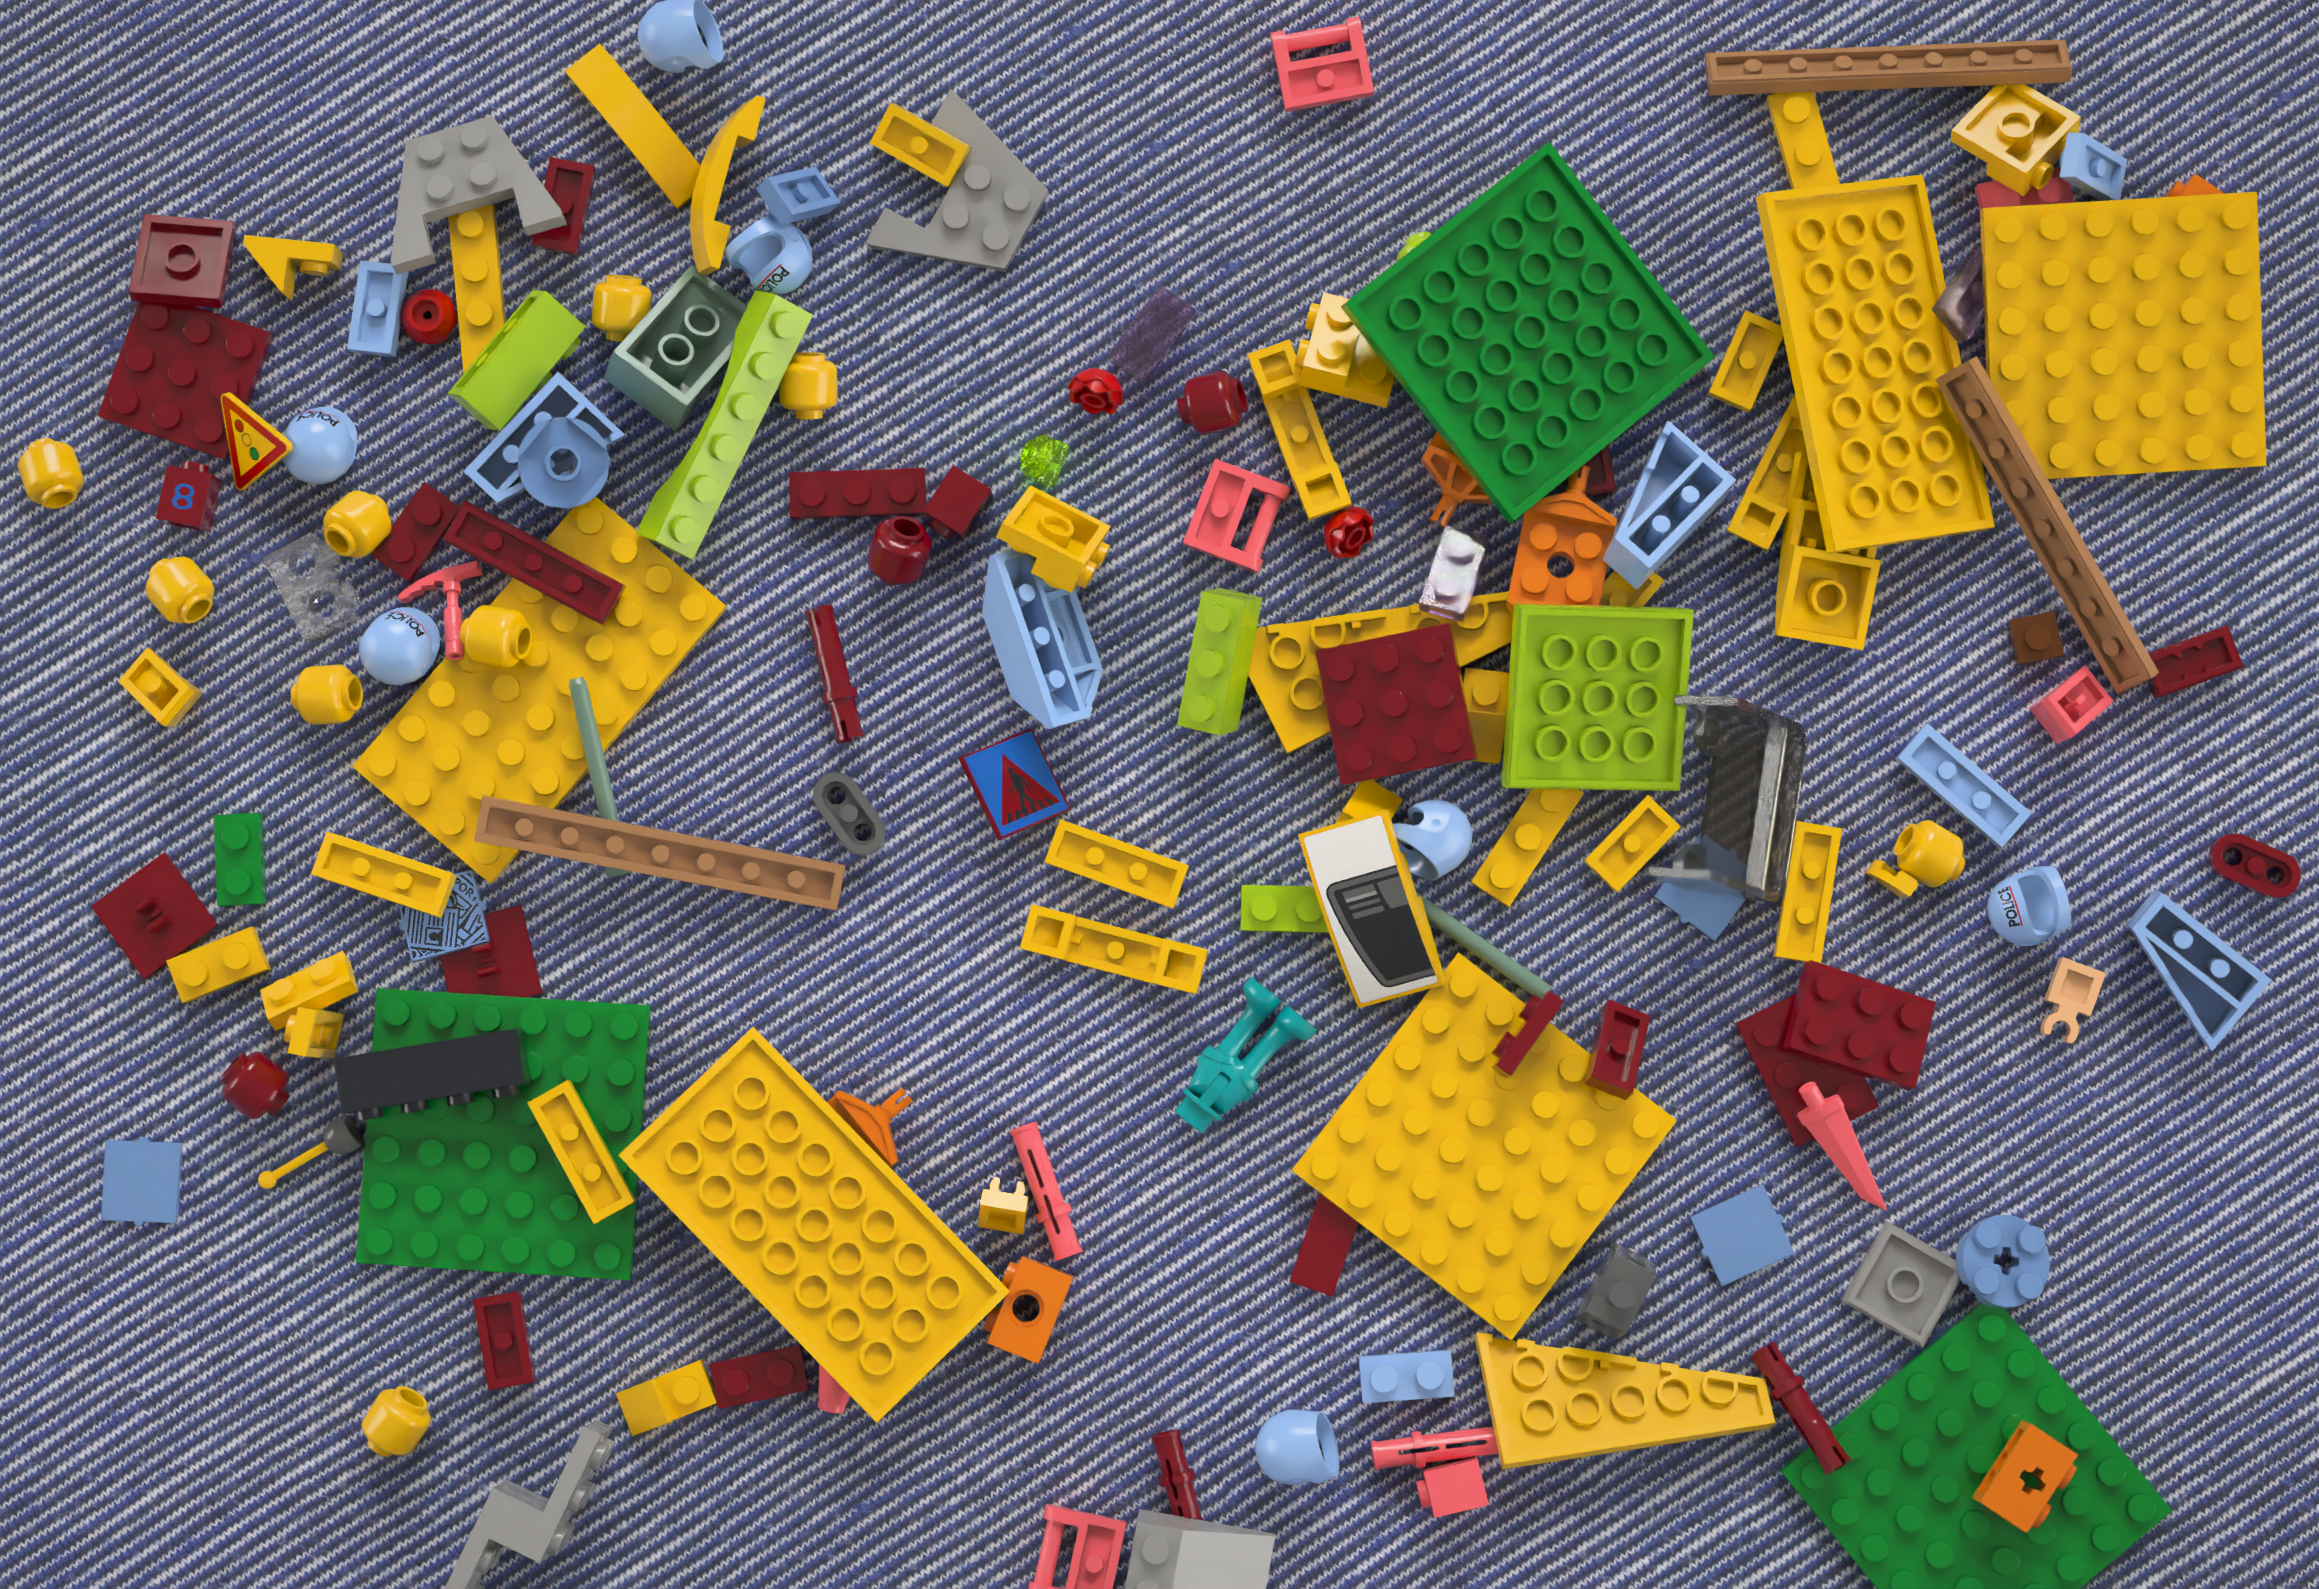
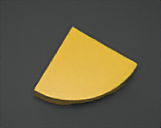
[1865,860,1919,899]

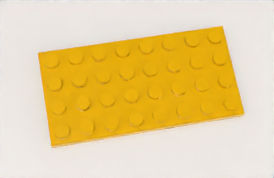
[1756,175,1995,554]
[352,497,728,884]
[618,1027,1010,1423]

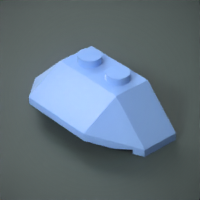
[982,550,1103,729]

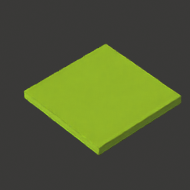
[1501,603,1694,791]

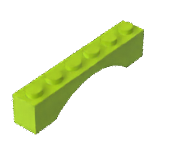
[636,290,813,560]

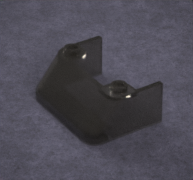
[1647,695,1807,902]

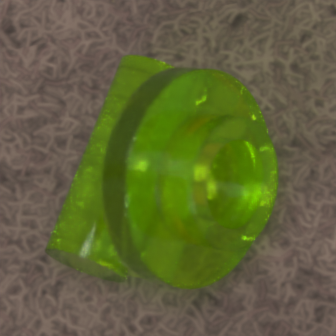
[1020,434,1070,488]

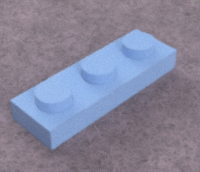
[1895,723,2032,848]

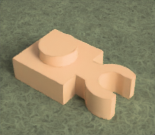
[2040,957,2106,1044]

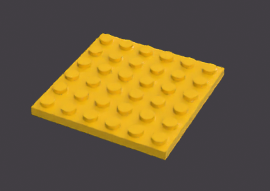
[1980,192,2267,482]
[1291,952,1677,1340]

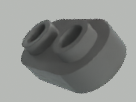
[813,772,886,856]

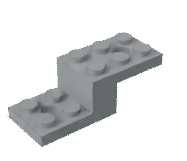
[445,1420,615,1589]

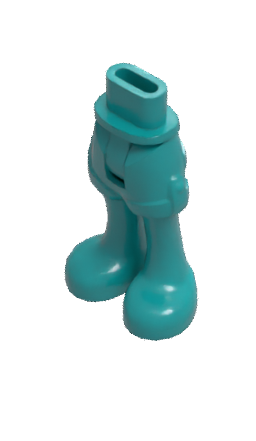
[1175,977,1317,1134]

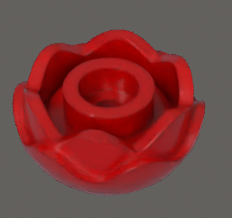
[401,289,458,345]
[1067,368,1123,415]
[1324,506,1375,559]

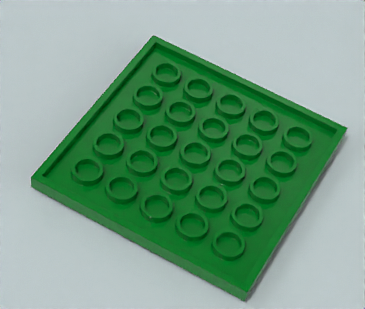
[1340,142,1715,523]
[356,988,652,1280]
[1779,1303,2173,1589]

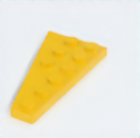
[1248,591,1513,754]
[1474,1332,1775,1470]

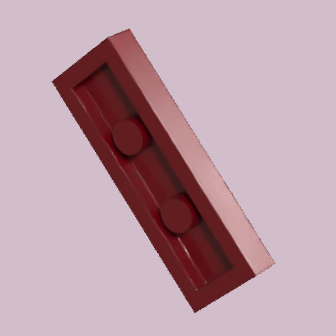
[789,468,927,520]

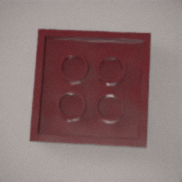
[97,302,274,462]
[1315,623,1478,786]

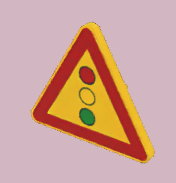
[221,392,293,491]

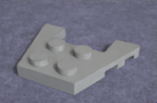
[866,90,1049,272]
[391,115,567,275]

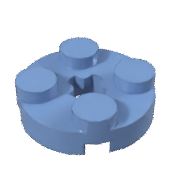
[518,417,610,509]
[1956,1215,2050,1308]

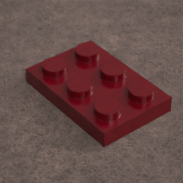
[1783,960,1936,1091]
[1734,993,1879,1147]

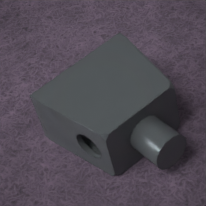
[1573,1241,1657,1340]

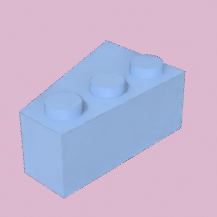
[464,372,626,504]
[2126,889,2272,1051]

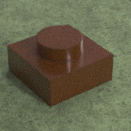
[2007,611,2064,666]

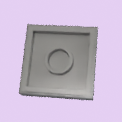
[1840,1221,1961,1348]

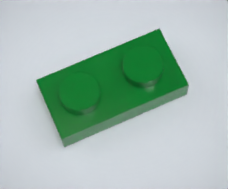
[214,813,267,907]

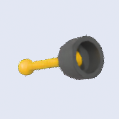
[258,1114,363,1189]

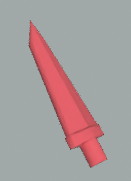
[1797,1082,1888,1211]

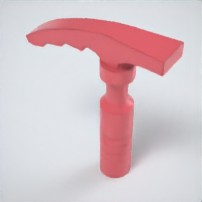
[398,561,483,660]

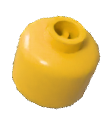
[591,274,652,342]
[779,352,838,419]
[17,438,84,509]
[323,490,391,558]
[145,556,214,624]
[460,605,532,668]
[291,664,363,725]
[1894,820,1965,888]
[361,1386,431,1457]

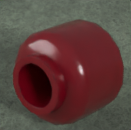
[1177,370,1248,435]
[867,516,932,585]
[219,1052,290,1119]

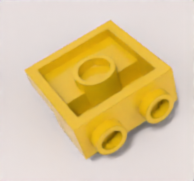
[1951,84,2081,196]
[1294,292,1395,408]
[996,485,1111,593]

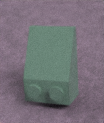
[603,264,747,432]

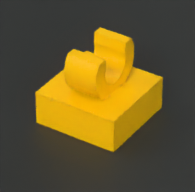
[978,1177,1029,1235]

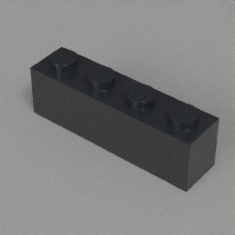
[333,1029,532,1121]

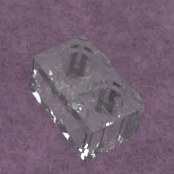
[263,533,361,643]

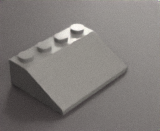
[1125,1509,1276,1589]

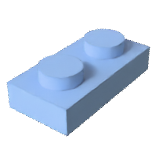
[2060,133,2127,201]
[347,260,408,357]
[1359,1349,1455,1403]

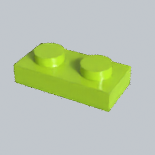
[1240,885,1329,933]

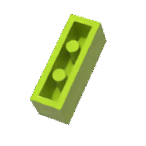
[447,290,586,431]
[1177,588,1263,735]

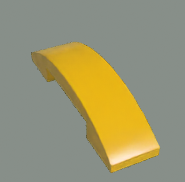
[565,43,700,210]
[690,95,766,275]
[1247,339,1352,520]
[1726,394,1807,551]
[1020,904,1208,994]

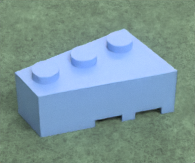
[1603,421,1736,590]

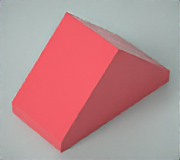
[2029,665,2113,744]

